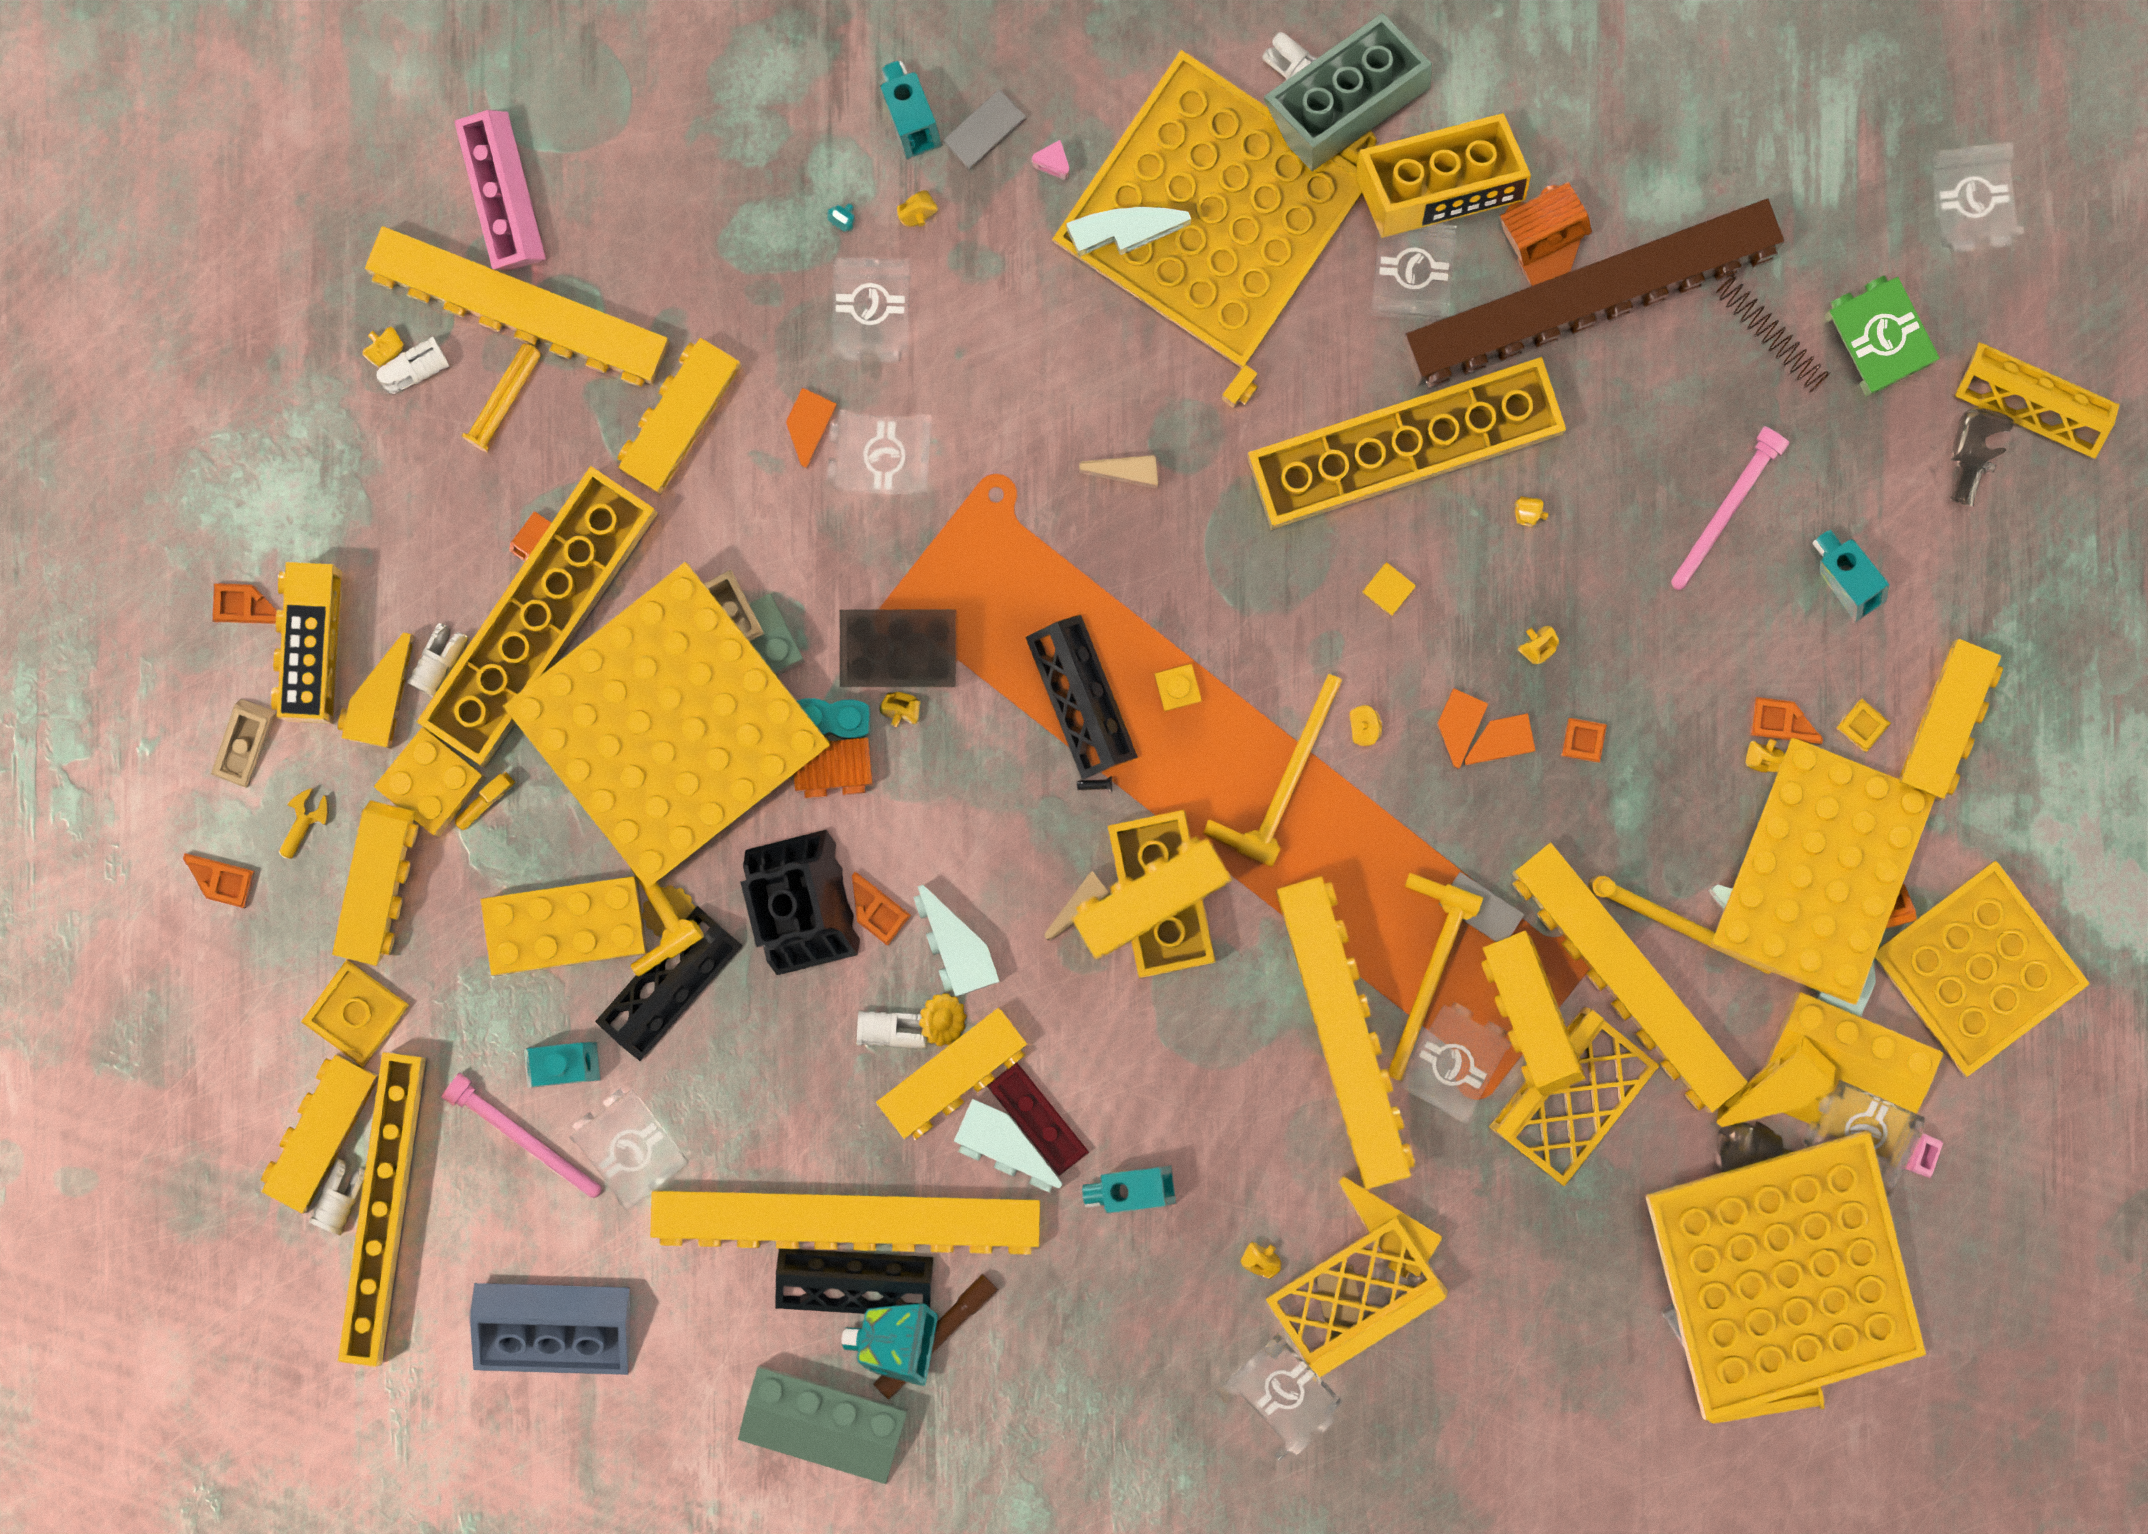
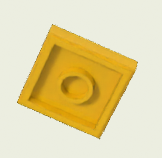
[301,959,410,1067]

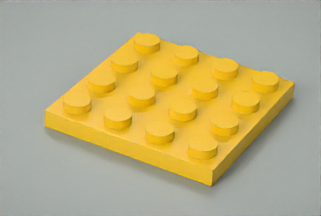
[1875,860,2090,1077]

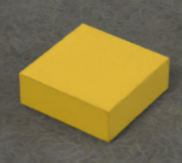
[1362,562,1416,617]
[1836,698,1891,753]

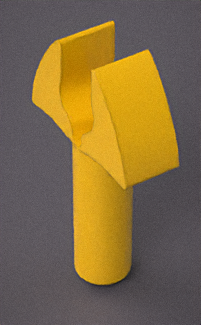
[454,771,516,830]
[279,788,329,859]

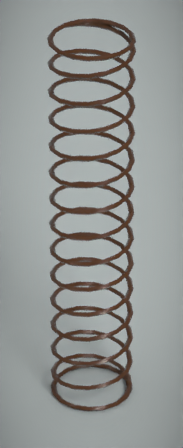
[1714,275,1830,393]

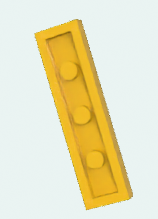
[1955,342,2120,459]

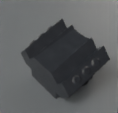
[740,830,860,975]

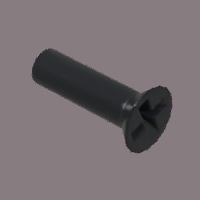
[1077,776,1112,793]

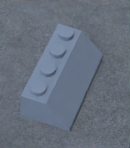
[469,1283,631,1375]

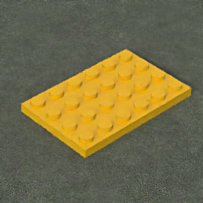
[1710,738,1935,1005]

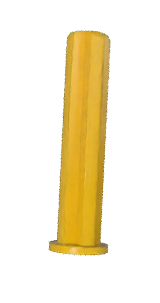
[461,343,541,452]
[1709,1387,1825,1424]

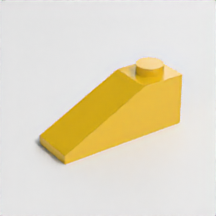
[337,632,415,749]
[1716,1035,1836,1127]
[1338,1176,1443,1279]

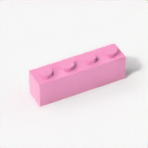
[454,110,546,270]

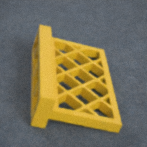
[1489,1006,1660,1186]
[1266,1215,1448,1380]

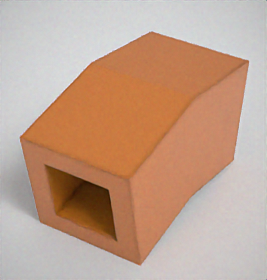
[509,511,551,562]

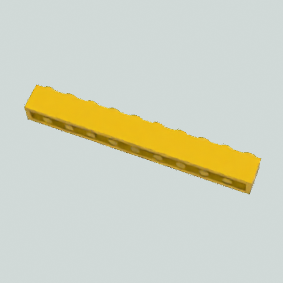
[650,1191,1040,1254]

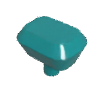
[827,203,855,232]

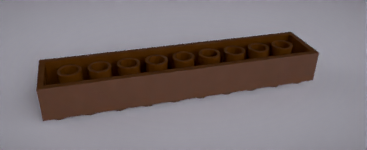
[1402,198,1785,389]

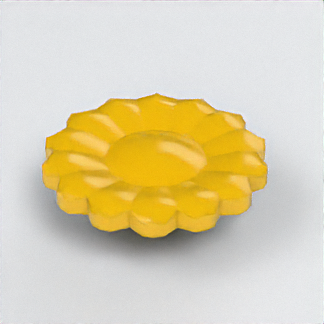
[642,885,695,936]
[919,993,967,1047]

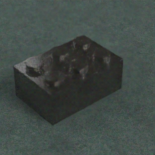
[840,609,958,688]

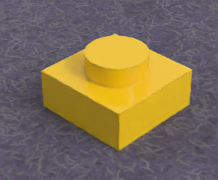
[1222,364,1259,408]
[1154,664,1202,712]

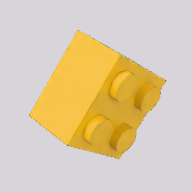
[373,727,487,838]

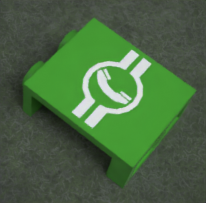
[1825,275,1940,397]

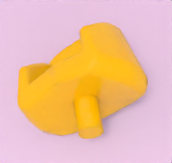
[1338,130,1377,167]
[897,190,938,227]
[362,327,404,367]
[1514,496,1549,528]
[1518,626,1559,664]
[879,692,920,727]
[1350,705,1382,746]
[1745,738,1785,773]
[1240,1242,1282,1279]

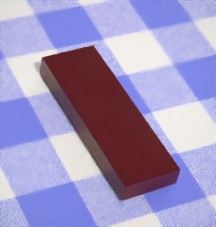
[987,1063,1089,1176]

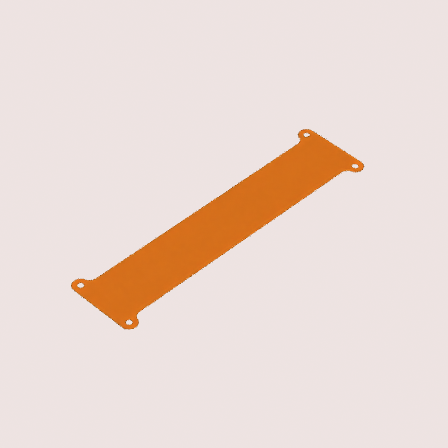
[875,474,1590,1100]

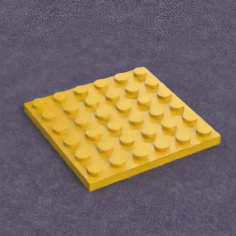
[1052,50,1362,368]
[503,561,831,889]
[1645,1131,1926,1421]

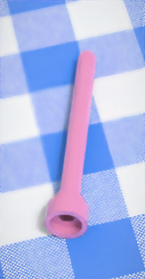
[1672,426,1790,590]
[441,1072,601,1198]

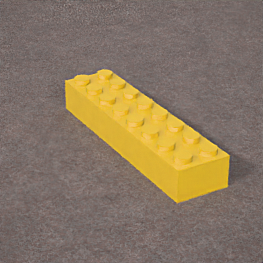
[1247,357,1566,530]
[416,466,658,768]
[1276,876,1416,1190]

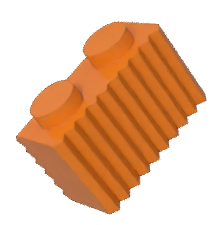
[1499,182,1592,266]
[794,738,873,799]

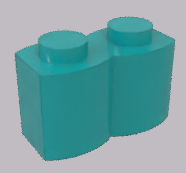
[797,698,871,740]

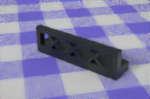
[1025,615,1138,780]
[595,906,742,1061]
[775,1249,933,1314]

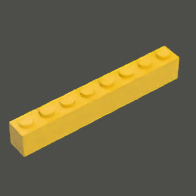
[365,226,670,388]
[1512,842,1748,1113]
[338,1052,426,1367]

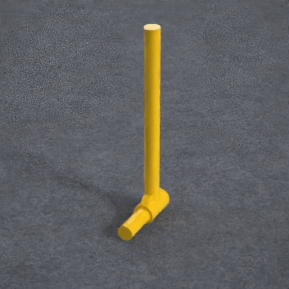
[1203,674,1342,867]
[629,866,704,977]
[1388,873,1483,1081]
[1588,875,1771,975]

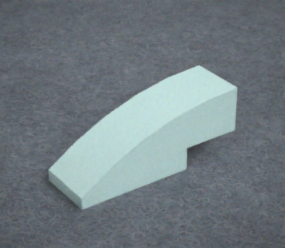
[1066,207,1191,257]

